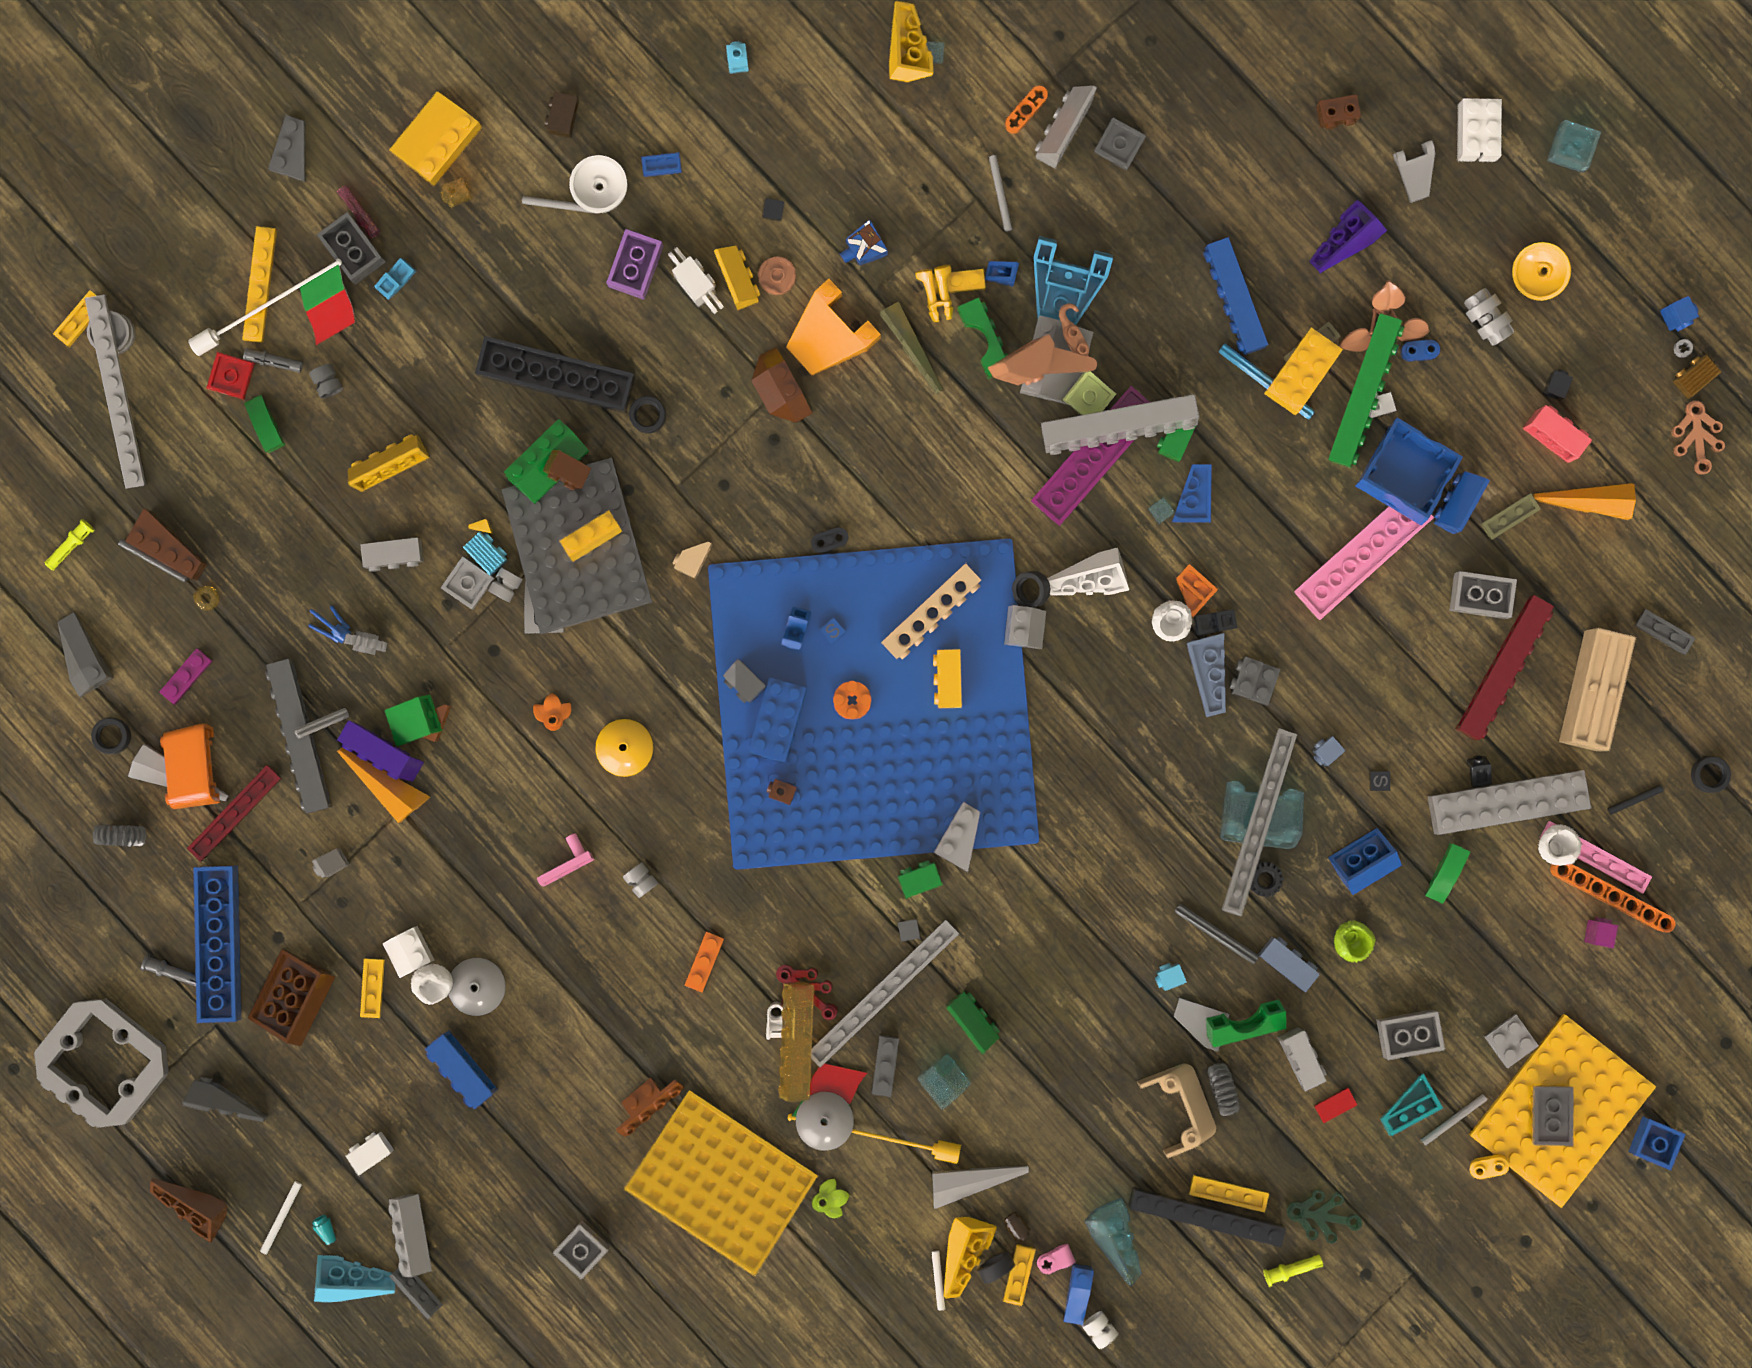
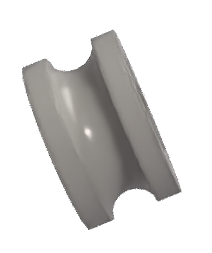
[1674,339,1693,358]

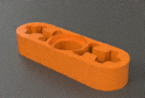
[1005,86,1048,134]

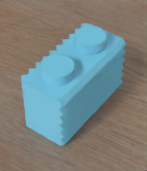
[463,532,508,576]

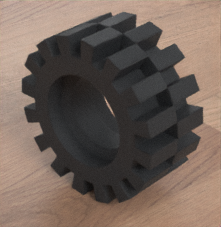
[1250,862,1284,897]

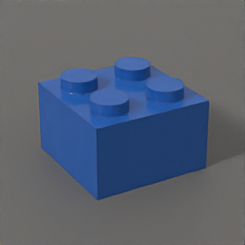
[1628,1116,1686,1170]

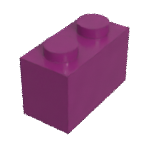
[1584,917,1618,948]

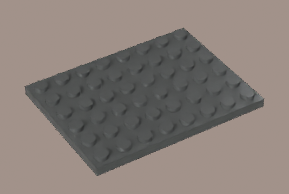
[502,458,652,635]

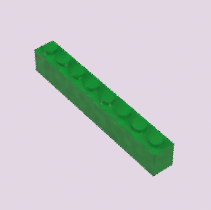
[1328,313,1405,469]

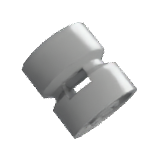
[488,568,523,603]
[623,862,659,898]

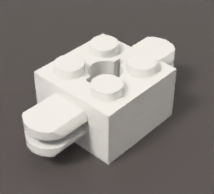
[668,247,723,314]

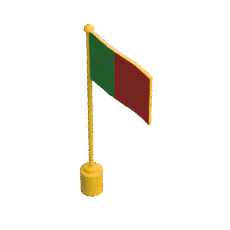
[788,1063,961,1164]

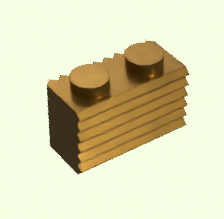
[1673,355,1721,399]

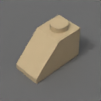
[673,542,712,579]

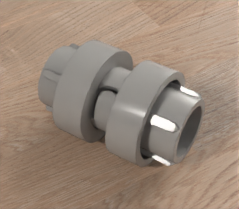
[1464,288,1514,345]

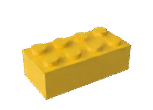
[1264,327,1343,415]

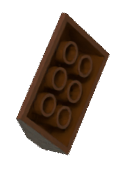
[248,949,335,1046]

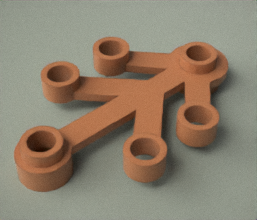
[1671,401,1725,475]

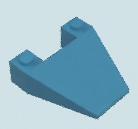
[1034,236,1113,325]

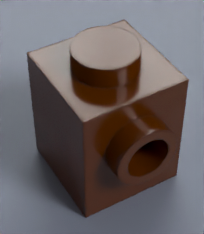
[766,779,797,805]

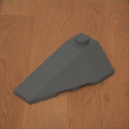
[58,612,114,697]

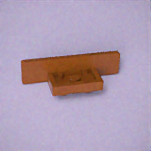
[616,1078,684,1137]

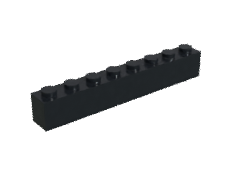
[1128,1187,1286,1247]

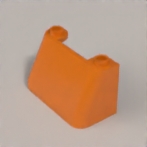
[160,723,220,809]

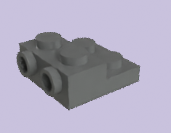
[1230,657,1280,706]

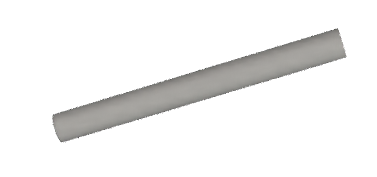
[989,155,1012,231]
[522,196,598,214]
[1421,1094,1487,1146]

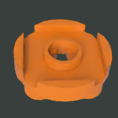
[833,681,871,720]

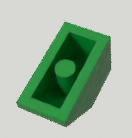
[1157,426,1196,462]

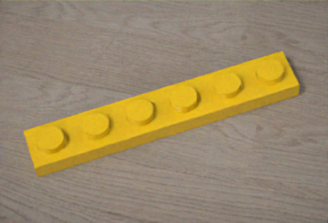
[242,227,277,343]

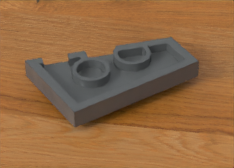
[268,115,306,182]

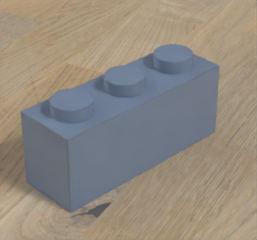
[1258,937,1320,992]

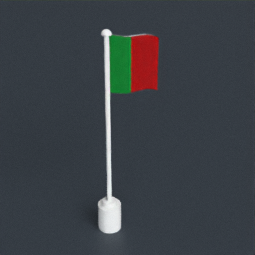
[188,259,355,356]

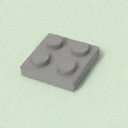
[441,557,495,610]
[1484,1014,1539,1068]

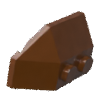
[751,347,813,423]

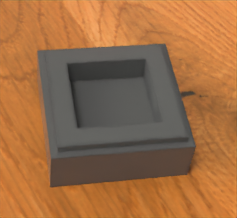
[898,919,920,941]

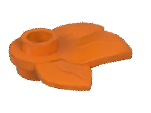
[533,693,571,731]

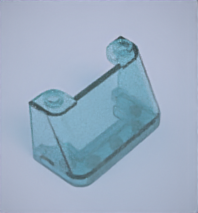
[1220,781,1304,849]

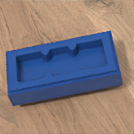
[642,152,682,177]

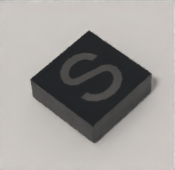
[1370,771,1390,791]

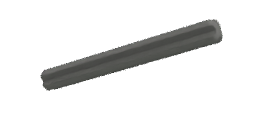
[1175,904,1259,964]

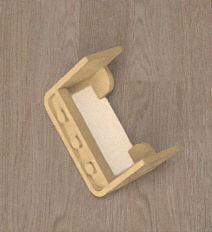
[1137,1063,1216,1158]

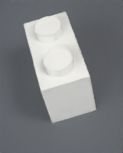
[346,1132,394,1175]

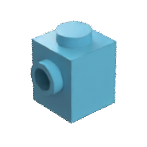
[726,42,749,73]
[1155,963,1187,991]

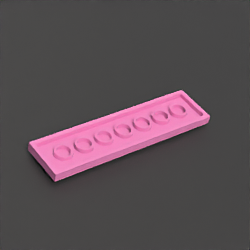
[1294,506,1434,620]

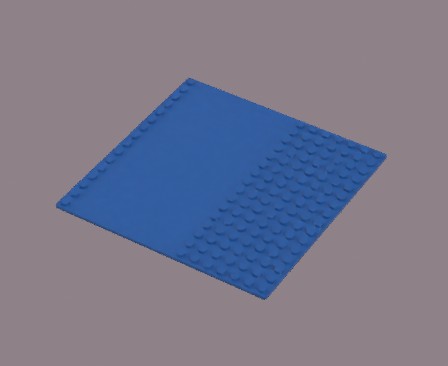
[708,539,1039,870]

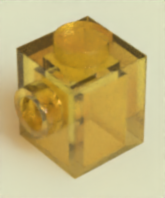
[440,178,472,207]

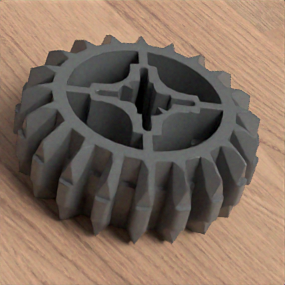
[92,825,147,846]
[1207,1063,1240,1116]

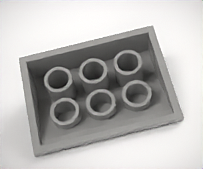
[1035,86,1097,169]
[1020,315,1093,405]

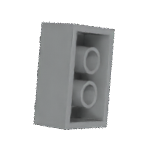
[1449,571,1517,619]
[1376,1010,1445,1060]

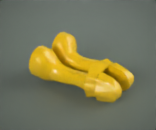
[915,265,953,322]

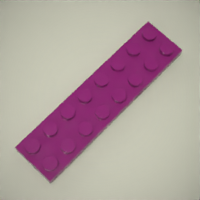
[1031,386,1151,526]

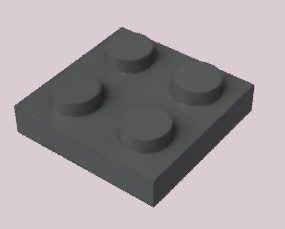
[1094,118,1146,170]

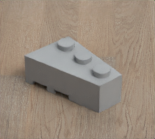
[934,802,980,872]
[1277,1027,1326,1091]

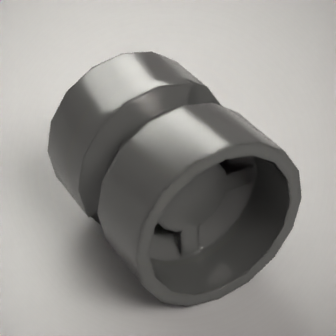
[309,364,343,399]

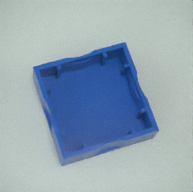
[1356,418,1463,525]

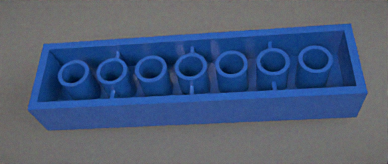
[194,865,241,1023]

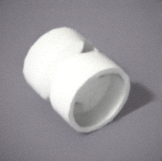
[1082,1311,1118,1349]

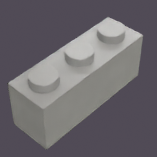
[360,538,424,572]

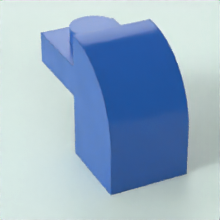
[781,607,811,650]

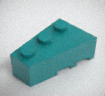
[1380,1074,1443,1136]

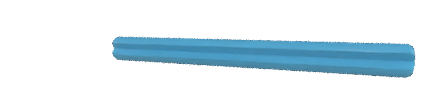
[1219,344,1315,419]

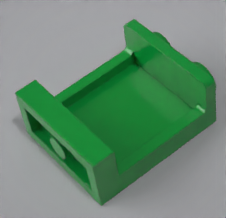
[385,694,442,747]

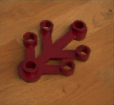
[776,964,838,1020]

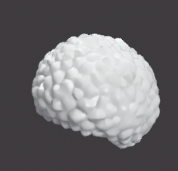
[1152,600,1192,641]
[1538,825,1582,865]
[411,964,453,1005]

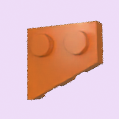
[1176,564,1218,617]

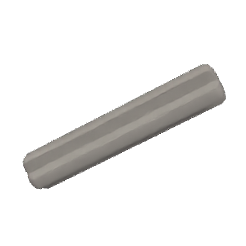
[294,708,349,738]

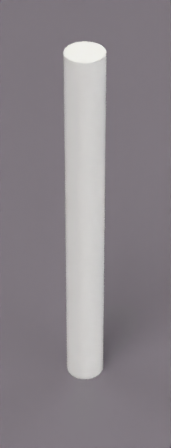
[260,1181,302,1254]

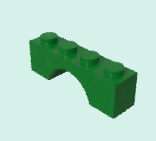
[957,298,1008,379]
[1206,999,1286,1048]

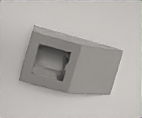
[312,848,350,878]

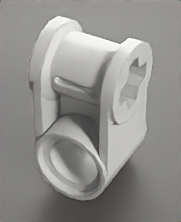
[766,1002,786,1040]

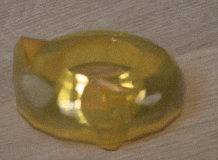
[193,586,219,611]

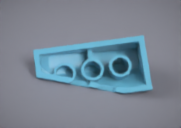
[314,1255,395,1302]

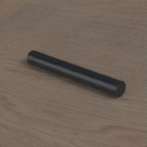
[1607,785,1663,815]

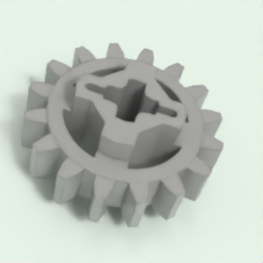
[344,631,387,655]

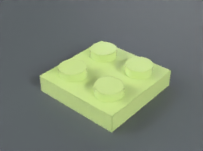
[1063,371,1116,416]

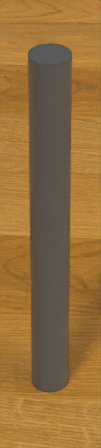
[118,539,188,583]

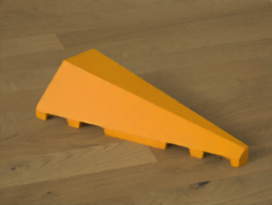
[1533,484,1636,520]
[337,748,430,823]

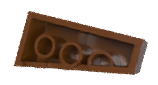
[125,508,207,581]

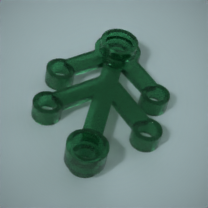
[1287,1189,1363,1244]

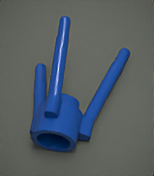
[308,606,352,644]

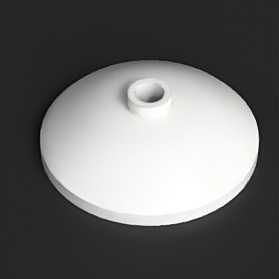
[570,155,627,213]

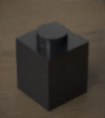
[1542,369,1573,401]

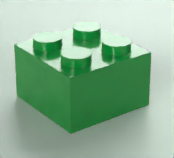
[898,860,942,899]

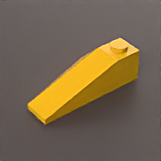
[944,1217,997,1298]

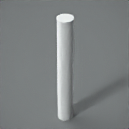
[932,1251,945,1310]

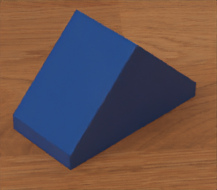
[985,261,1019,287]

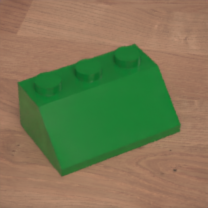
[945,990,1000,1054]

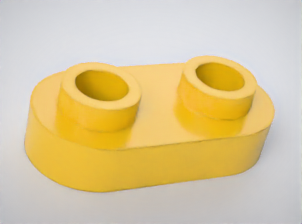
[1470,1154,1509,1179]

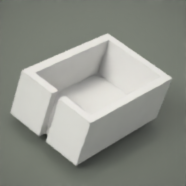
[1458,99,1502,162]

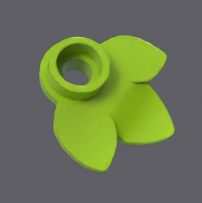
[812,1179,849,1218]

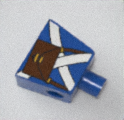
[840,220,888,266]

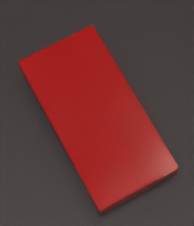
[1313,1087,1357,1123]

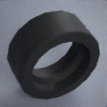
[629,396,666,434]
[1012,571,1051,608]
[91,718,131,754]
[1691,756,1731,793]
[977,1251,1015,1284]

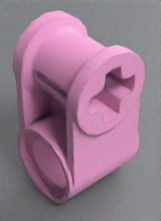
[1037,1243,1076,1274]

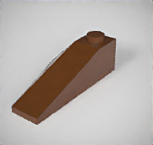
[150,1178,227,1243]

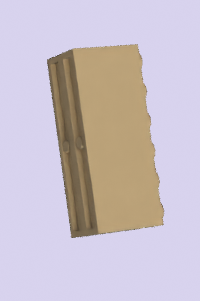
[1559,628,1636,751]

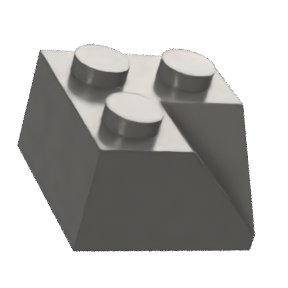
[723,659,767,703]

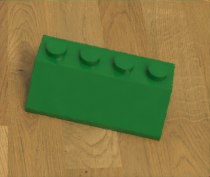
[504,419,589,504]

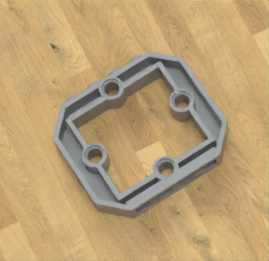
[34,998,169,1128]

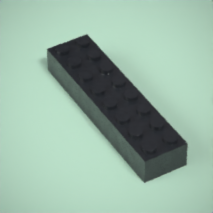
[475,336,636,414]

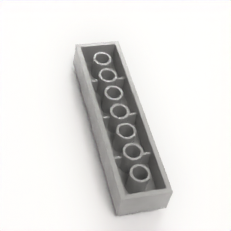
[1041,395,1199,455]
[1427,770,1591,835]

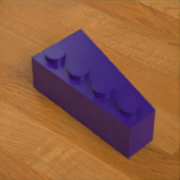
[337,720,424,782]

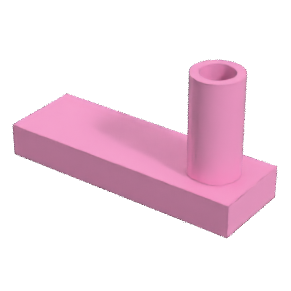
[537,833,595,887]

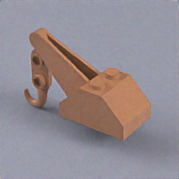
[988,303,1097,386]

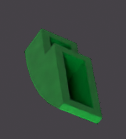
[244,395,286,453]
[1425,843,1470,904]

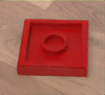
[206,352,255,400]

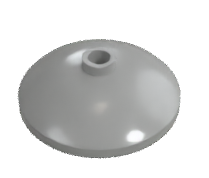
[449,958,506,1016]
[796,1092,854,1151]

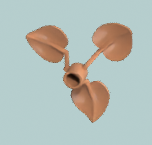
[1340,281,1429,352]

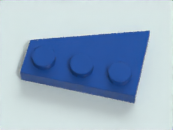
[1172,465,1211,523]

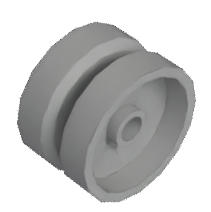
[87,311,136,354]

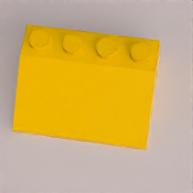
[390,91,482,186]
[348,434,430,492]

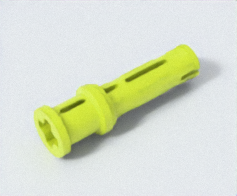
[44,519,95,571]
[1263,1254,1323,1287]

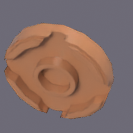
[758,256,796,295]

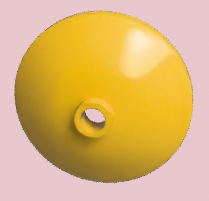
[1512,242,1571,300]
[596,719,653,776]

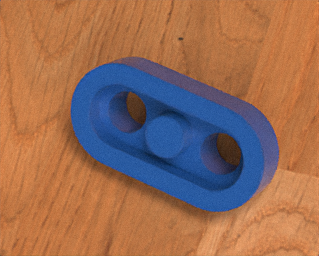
[1400,340,1440,362]

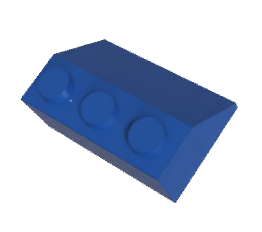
[1434,471,1490,534]
[1328,828,1402,895]

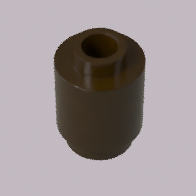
[1003,1211,1031,1242]

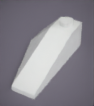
[1047,548,1129,595]

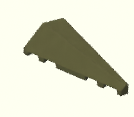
[880,302,943,395]

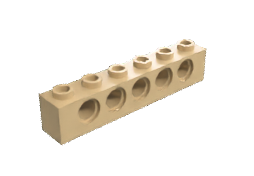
[881,563,981,660]

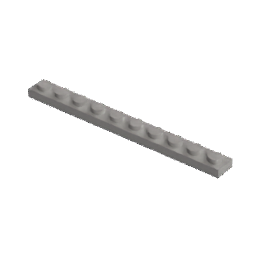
[85,295,146,489]
[1222,729,1297,916]
[807,920,959,1067]

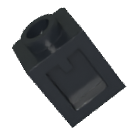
[1467,755,1492,788]

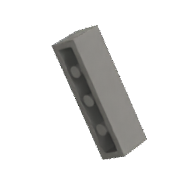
[389,1194,432,1277]

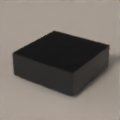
[762,198,785,221]

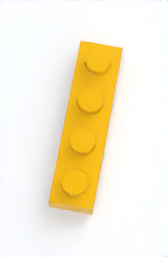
[1189,1175,1269,1213]

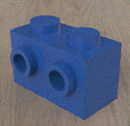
[1660,296,1699,332]

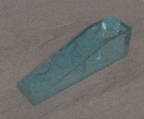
[1084,1198,1142,1286]

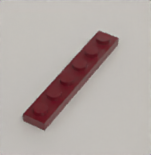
[187,765,282,862]

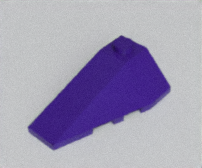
[1309,200,1387,273]

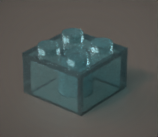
[1547,120,1601,173]

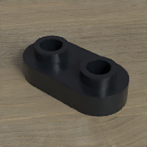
[811,528,849,553]

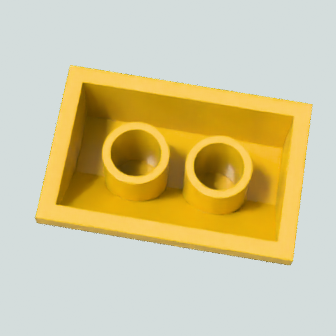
[714,246,760,310]

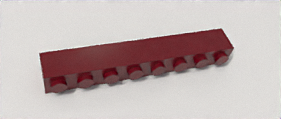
[1456,595,1554,740]

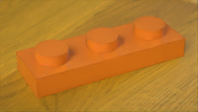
[685,931,724,992]

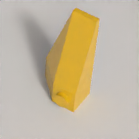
[889,1,933,82]

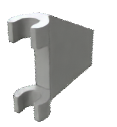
[1393,140,1435,203]
[1174,998,1230,1051]

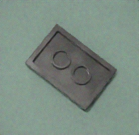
[1532,1086,1574,1146]

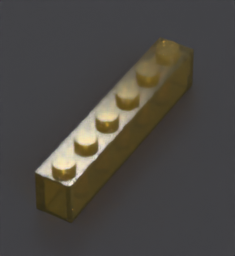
[779,982,814,1102]

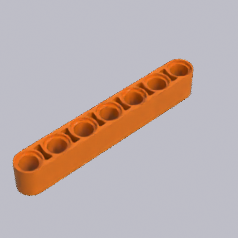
[1550,864,1675,932]

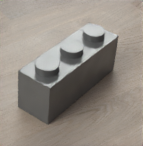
[872,1034,899,1097]

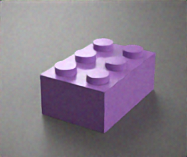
[606,229,664,300]

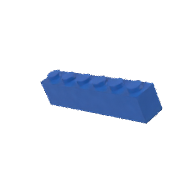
[1203,237,1268,355]

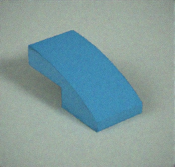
[374,258,416,300]

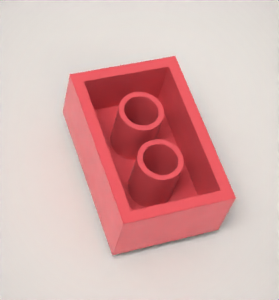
[1522,405,1592,463]

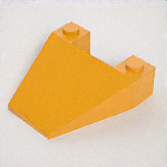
[786,279,881,375]

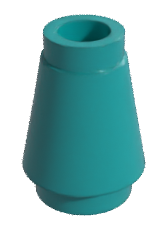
[312,1214,337,1245]

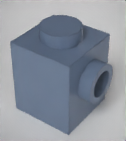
[1312,736,1345,766]

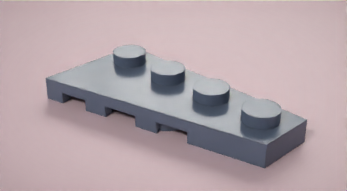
[1186,633,1226,717]

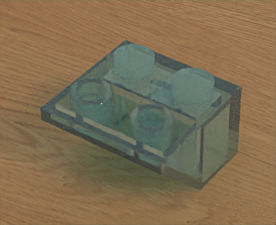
[918,1053,972,1110]

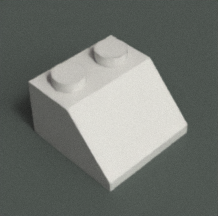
[383,926,434,978]

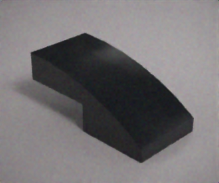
[1193,610,1237,635]

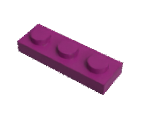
[159,648,213,705]

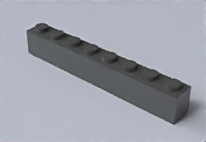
[265,659,332,814]

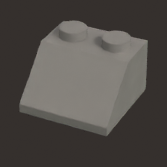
[1004,605,1046,649]

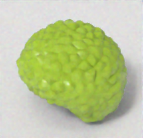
[1334,920,1375,963]

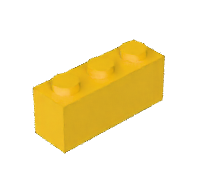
[560,511,622,562]
[933,650,962,708]

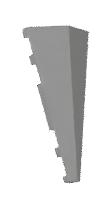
[128,745,230,801]
[932,1165,1029,1209]

